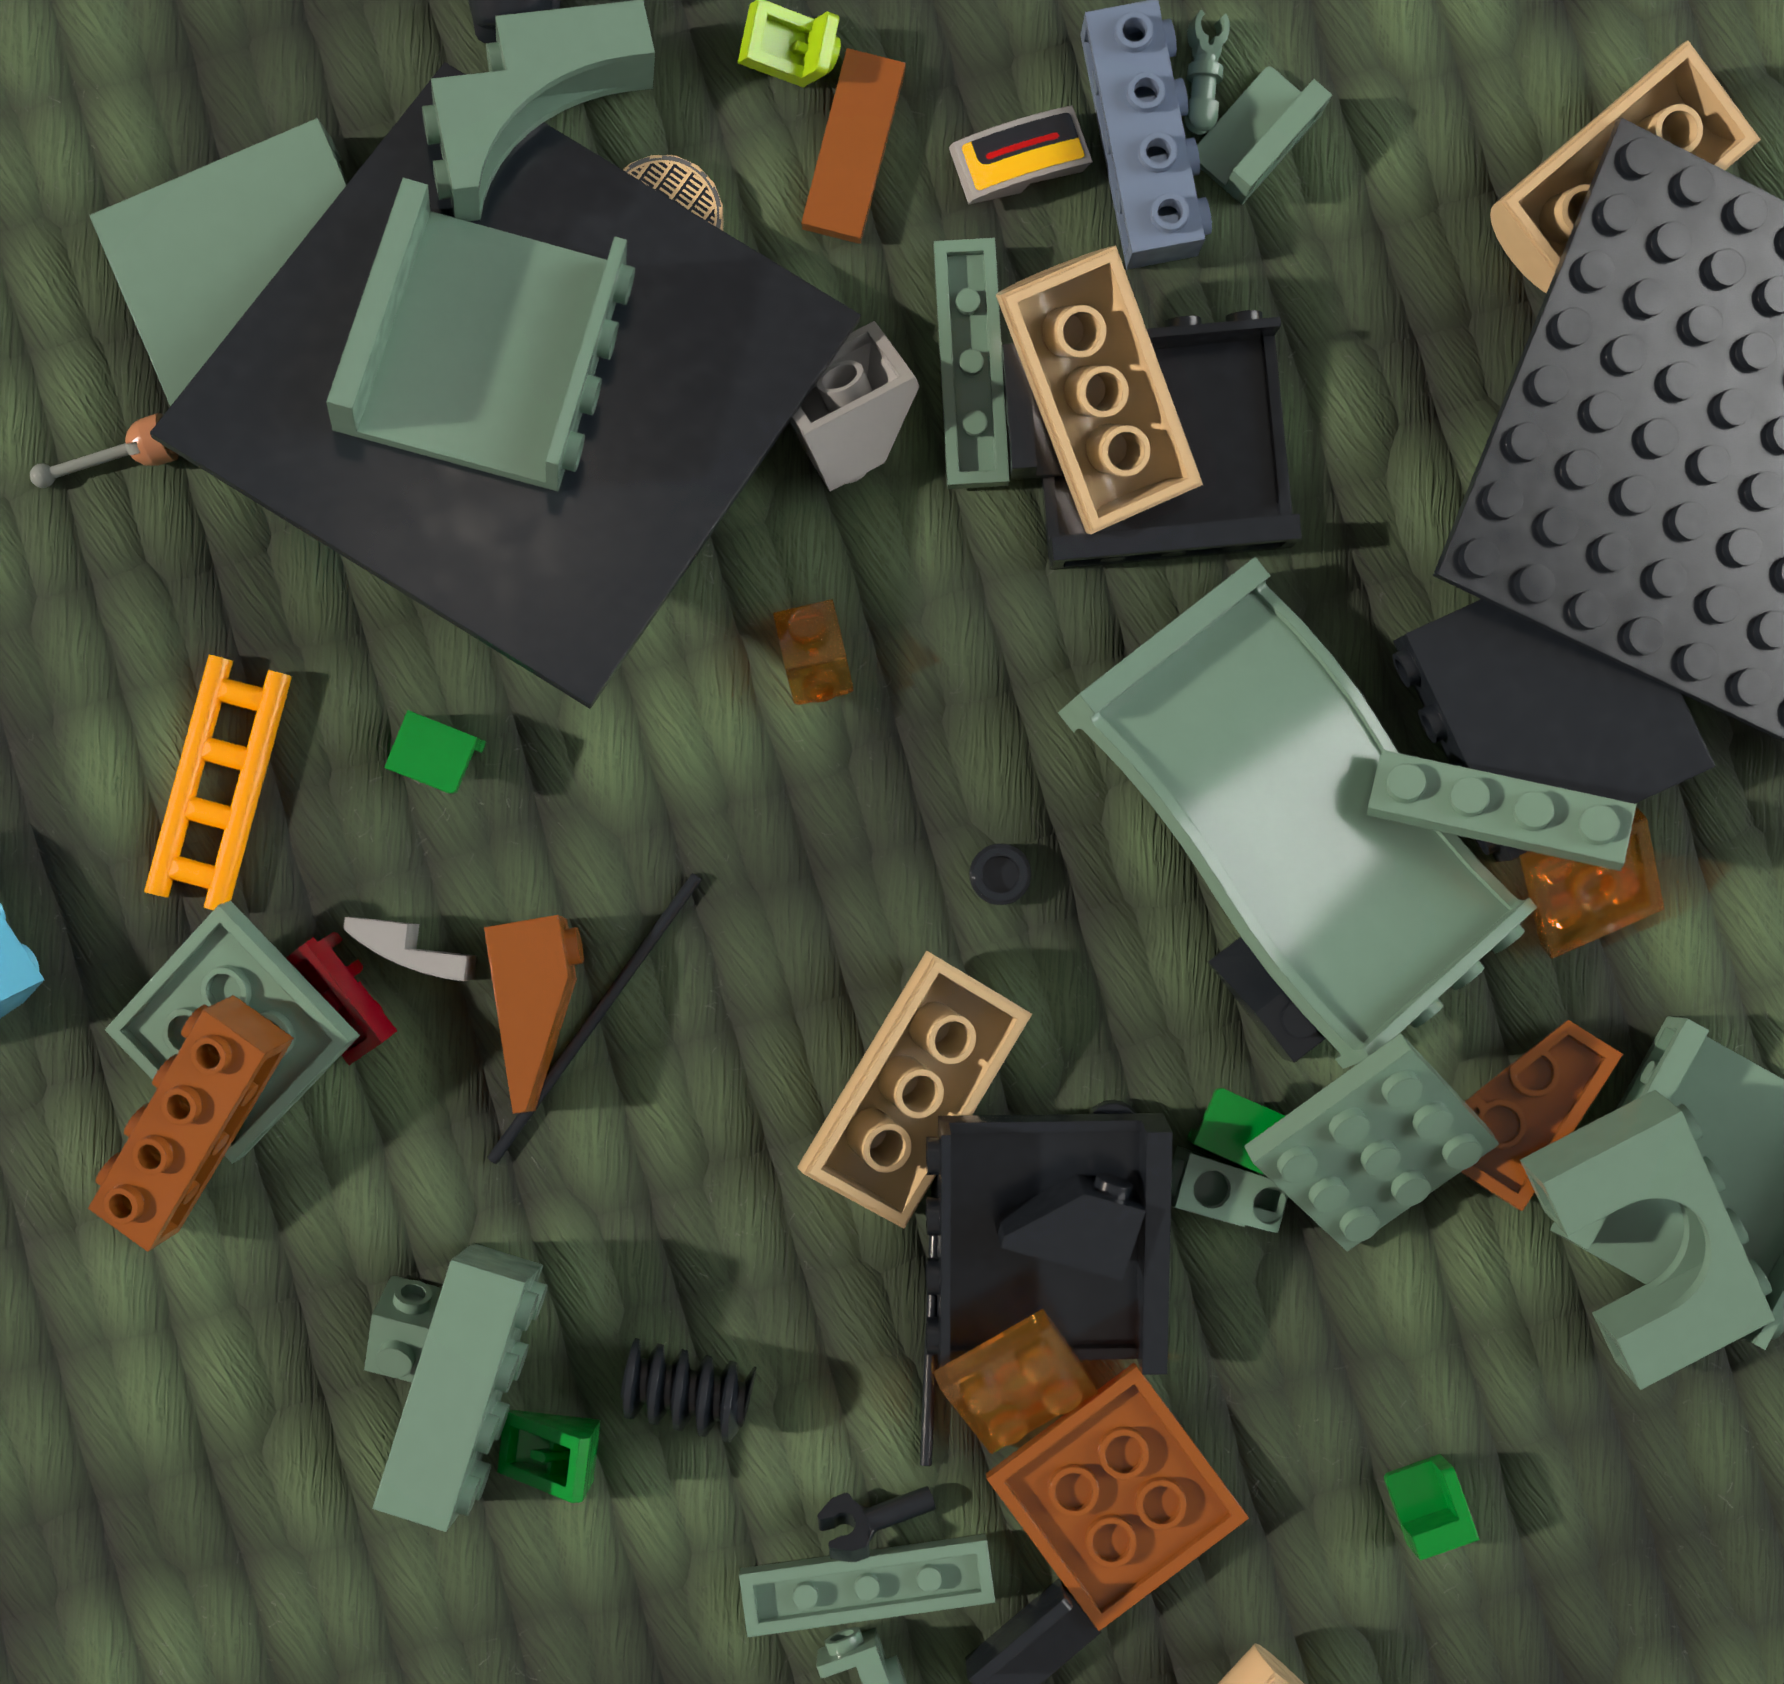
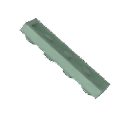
[933,238,1009,489]
[1367,750,1637,871]
[739,1534,996,1638]

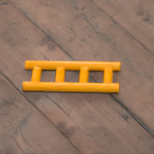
[144,654,292,910]

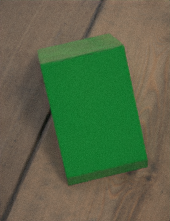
[497,1410,601,1503]

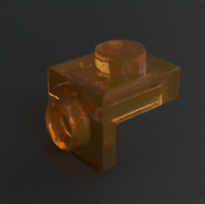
[773,599,853,705]

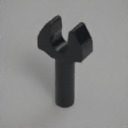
[817,1486,936,1562]

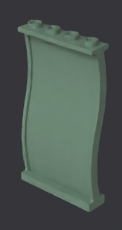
[1058,557,1537,1069]

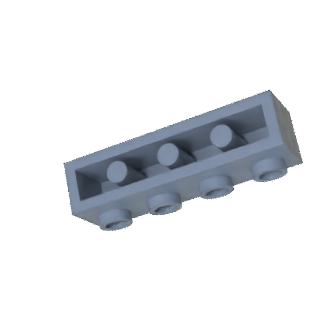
[1080,0,1212,270]

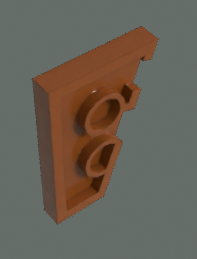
[1460,1020,1623,1211]

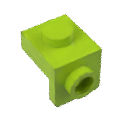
[738,0,841,87]

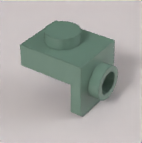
[364,1276,442,1383]
[816,1627,907,1684]

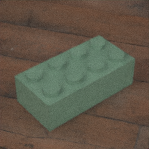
[372,1243,548,1532]

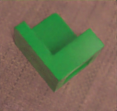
[384,710,486,794]
[1187,1087,1285,1175]
[1384,1454,1480,1561]

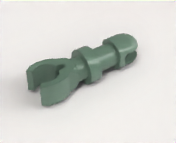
[1185,9,1230,135]

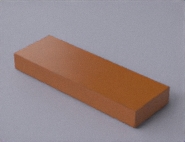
[801,48,906,244]

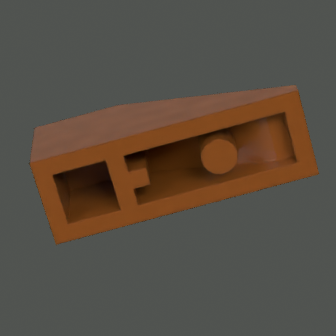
[484,915,584,1114]

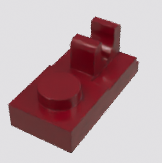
[286,932,397,1065]

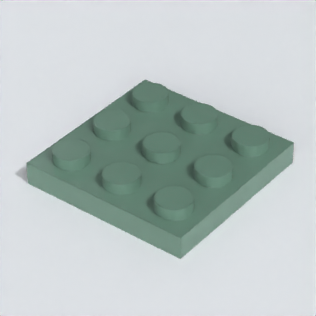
[105,900,360,1164]
[1244,1033,1499,1252]

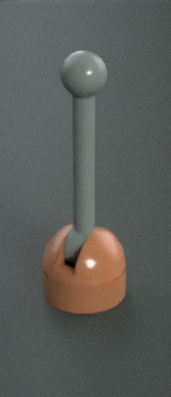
[30,413,179,488]

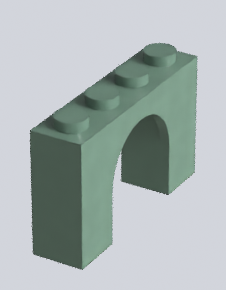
[1520,1090,1775,1390]

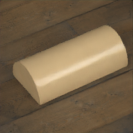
[1490,40,1761,293]
[996,246,1203,534]
[797,951,1032,1229]

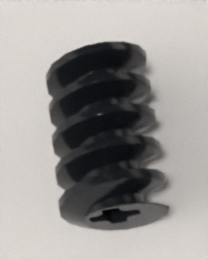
[620,1338,757,1443]

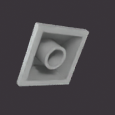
[790,321,919,491]

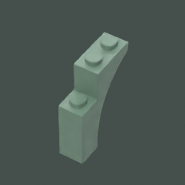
[422,0,655,221]

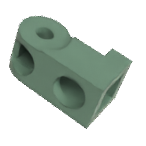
[1171,1146,1288,1233]

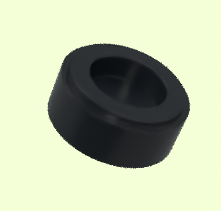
[969,844,1031,905]

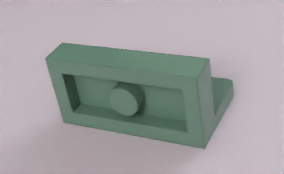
[1197,66,1332,205]

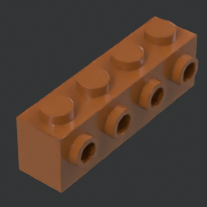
[88,995,294,1252]

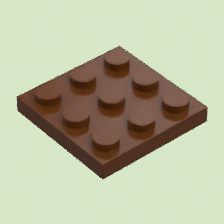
[986,1362,1249,1631]

